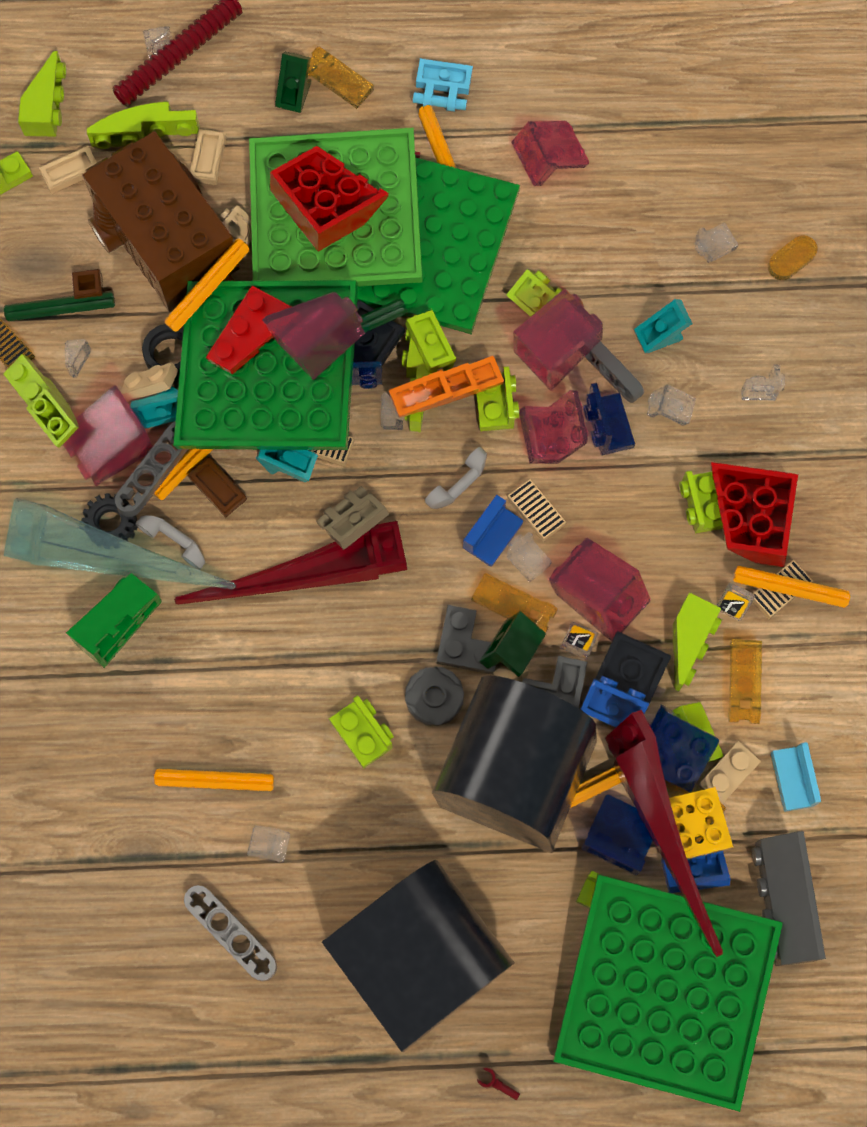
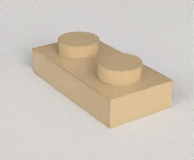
[119,362,178,403]
[697,741,761,805]

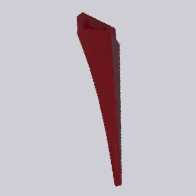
[174,521,407,605]
[605,710,723,957]

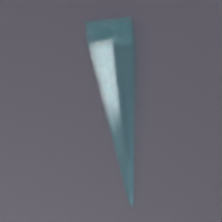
[4,498,236,589]

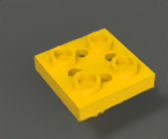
[669,787,733,859]

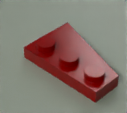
[206,286,302,375]

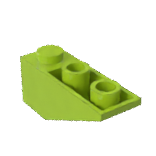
[18,51,66,137]
[673,592,722,691]

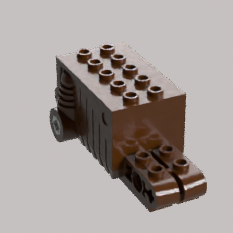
[82,131,240,312]

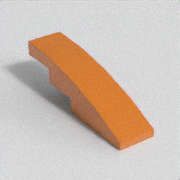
[388,355,504,418]

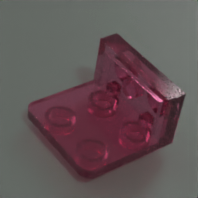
[511,121,589,186]
[519,390,588,464]

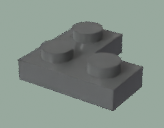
[436,605,496,675]
[522,656,587,708]

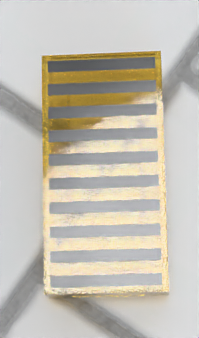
[0,319,35,368]

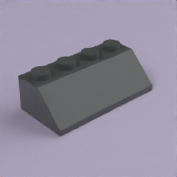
[752,831,826,966]

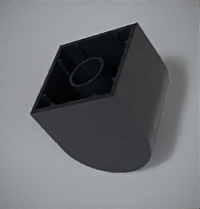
[432,675,597,853]
[322,860,515,1052]

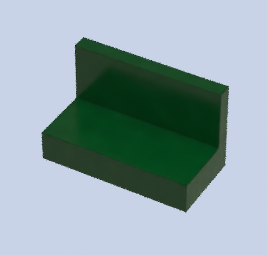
[479,611,546,677]

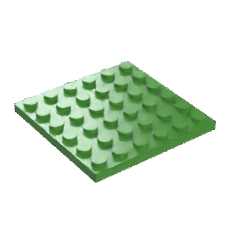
[249,128,422,286]

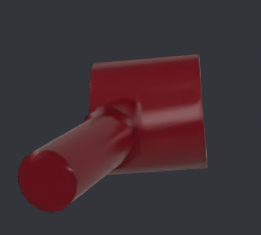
[477,1068,520,1100]

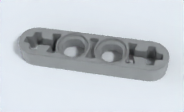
[184,885,277,981]

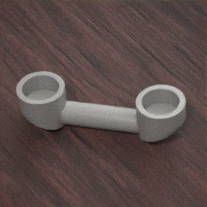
[425,447,487,509]
[135,515,205,570]

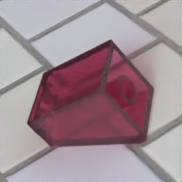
[513,289,603,391]
[262,292,365,380]
[63,385,153,486]
[548,537,651,641]

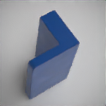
[463,495,523,566]

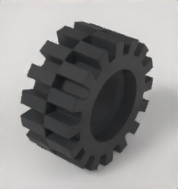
[82,493,138,550]

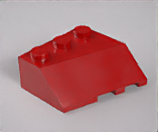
[270,146,389,252]
[711,462,799,567]

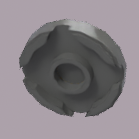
[405,667,464,726]

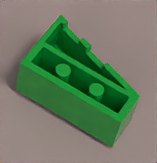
[66,573,162,668]

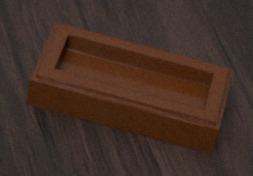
[187,457,247,518]

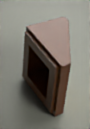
[72,269,103,299]

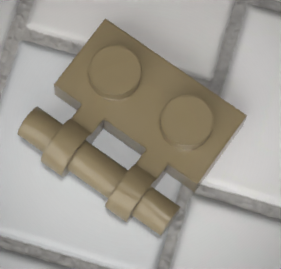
[316,486,389,550]

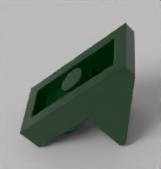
[275,51,312,113]

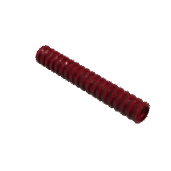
[113,0,243,106]

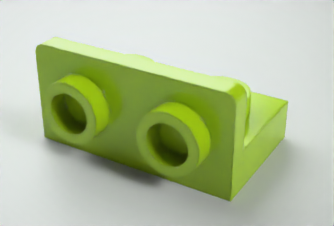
[506,269,574,332]
[476,366,519,431]
[679,471,723,534]
[329,695,394,769]

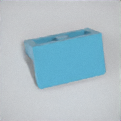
[771,742,821,812]

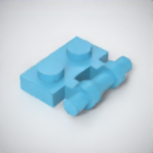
[413,58,473,112]

